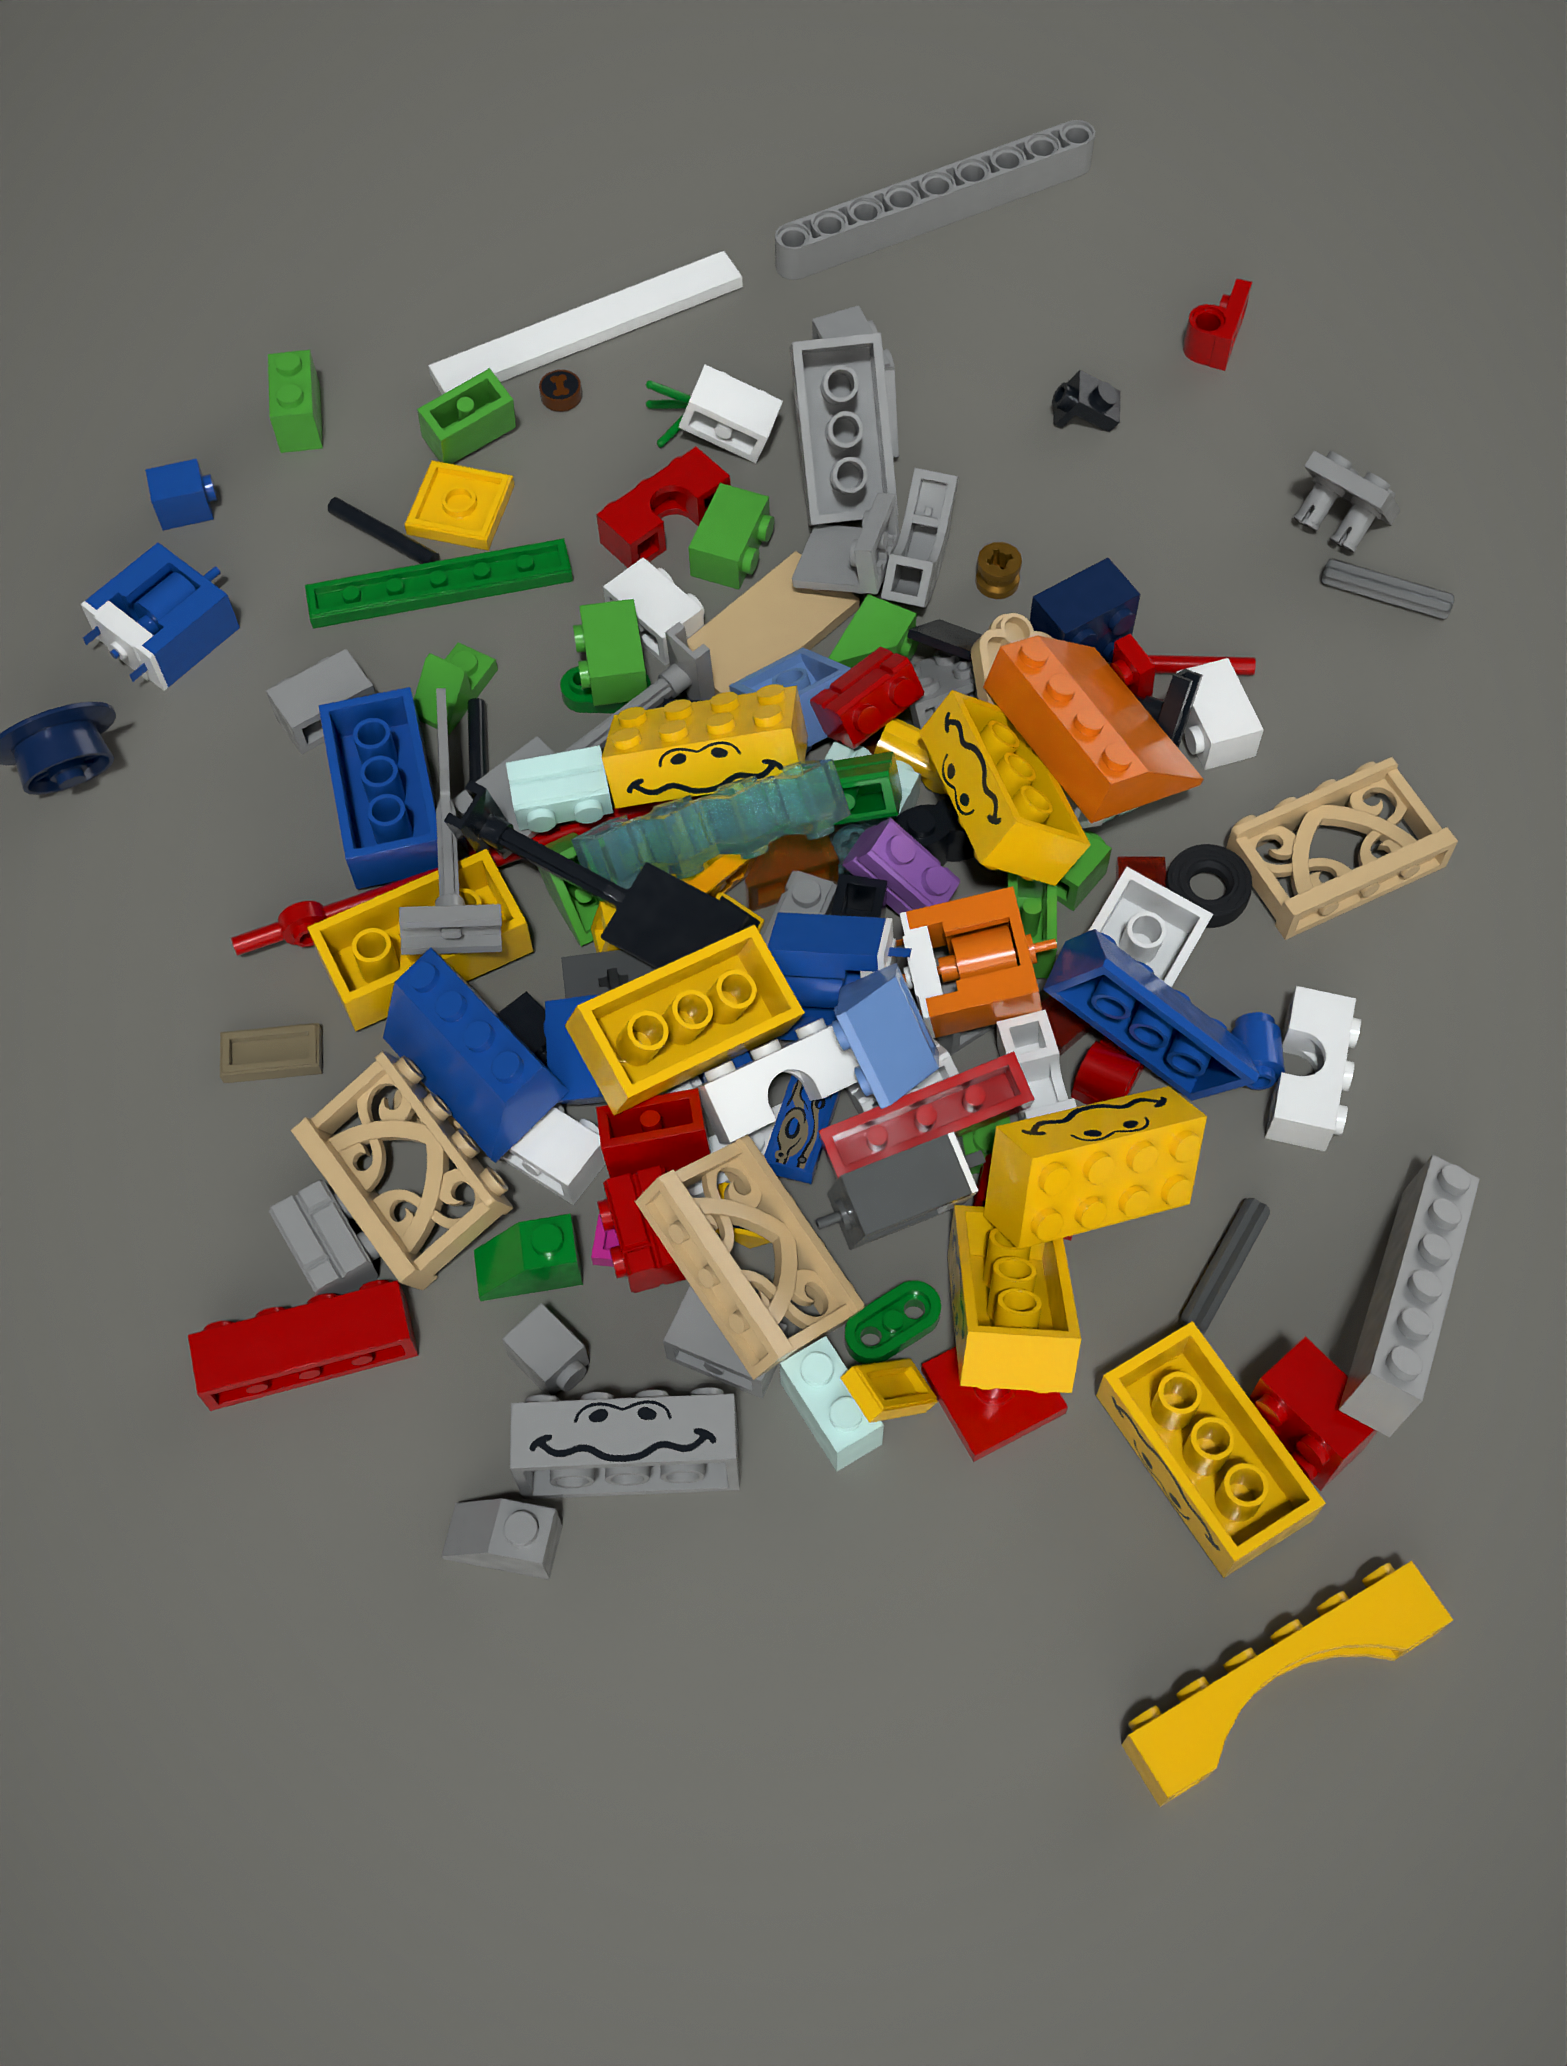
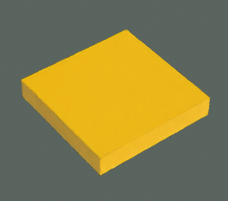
[404,460,515,551]

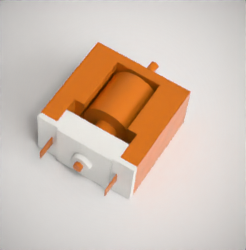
[896,886,1057,1039]

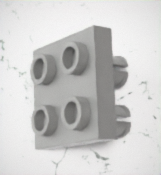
[1293,450,1401,553]

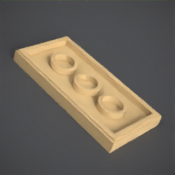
[687,551,860,695]

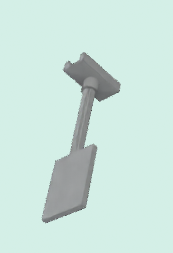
[452,622,715,859]
[399,688,502,955]

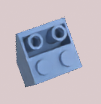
[832,963,939,1109]

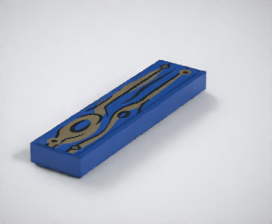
[764,1075,842,1184]

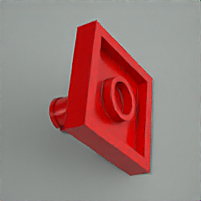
[921,1347,1068,1462]

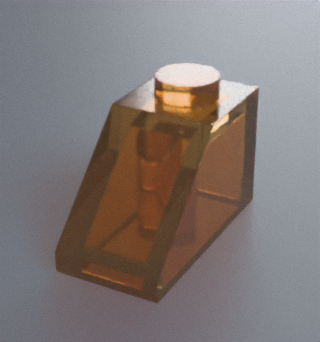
[745,827,839,912]

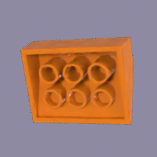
[983,635,1204,823]

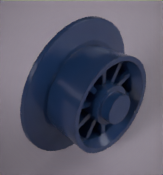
[0,702,116,795]

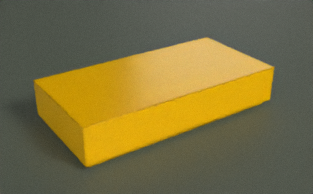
[840,1358,938,1423]

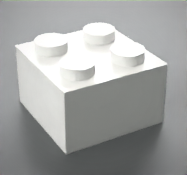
[1089,867,1213,987]

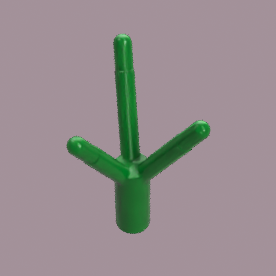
[646,380,691,447]

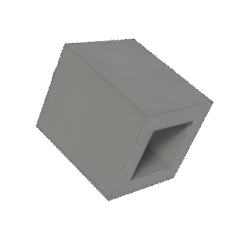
[502,1303,590,1396]

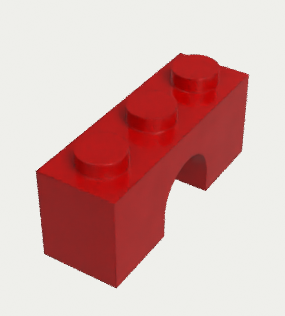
[596,446,731,568]

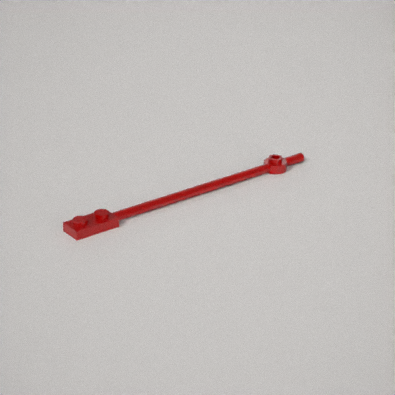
[231,795,702,956]

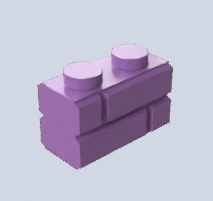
[842,818,960,915]

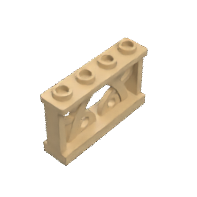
[1226,757,1458,940]
[291,1051,513,1291]
[635,1135,864,1380]

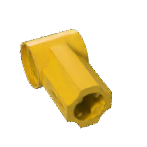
[874,717,946,794]

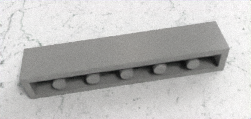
[1339,1154,1480,1438]

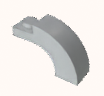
[881,468,959,607]

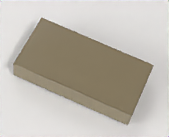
[220,1023,322,1083]

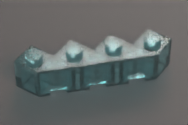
[571,759,851,889]

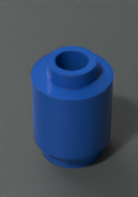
[1231,1012,1285,1090]

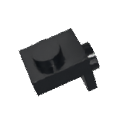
[1052,370,1120,432]

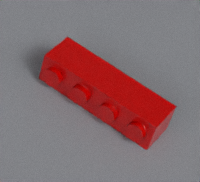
[819,1051,1035,1180]
[188,1280,419,1411]

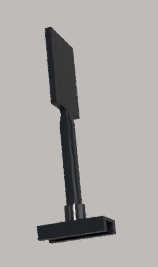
[907,619,1203,748]
[444,780,749,969]

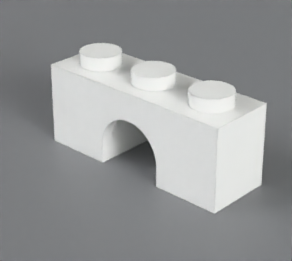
[1265,986,1361,1152]
[997,1010,1077,1120]
[695,1018,860,1144]

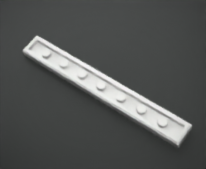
[428,251,743,395]

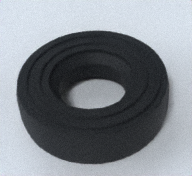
[1164,844,1252,928]

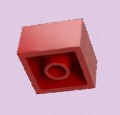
[1249,1336,1378,1491]

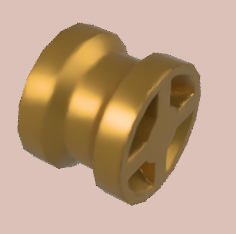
[975,542,1022,599]

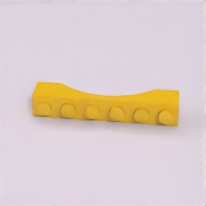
[1122,1561,1453,1807]

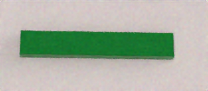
[305,538,573,629]

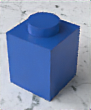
[145,459,218,530]

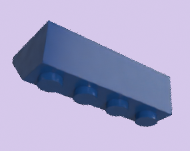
[1043,929,1259,1101]
[383,947,569,1163]

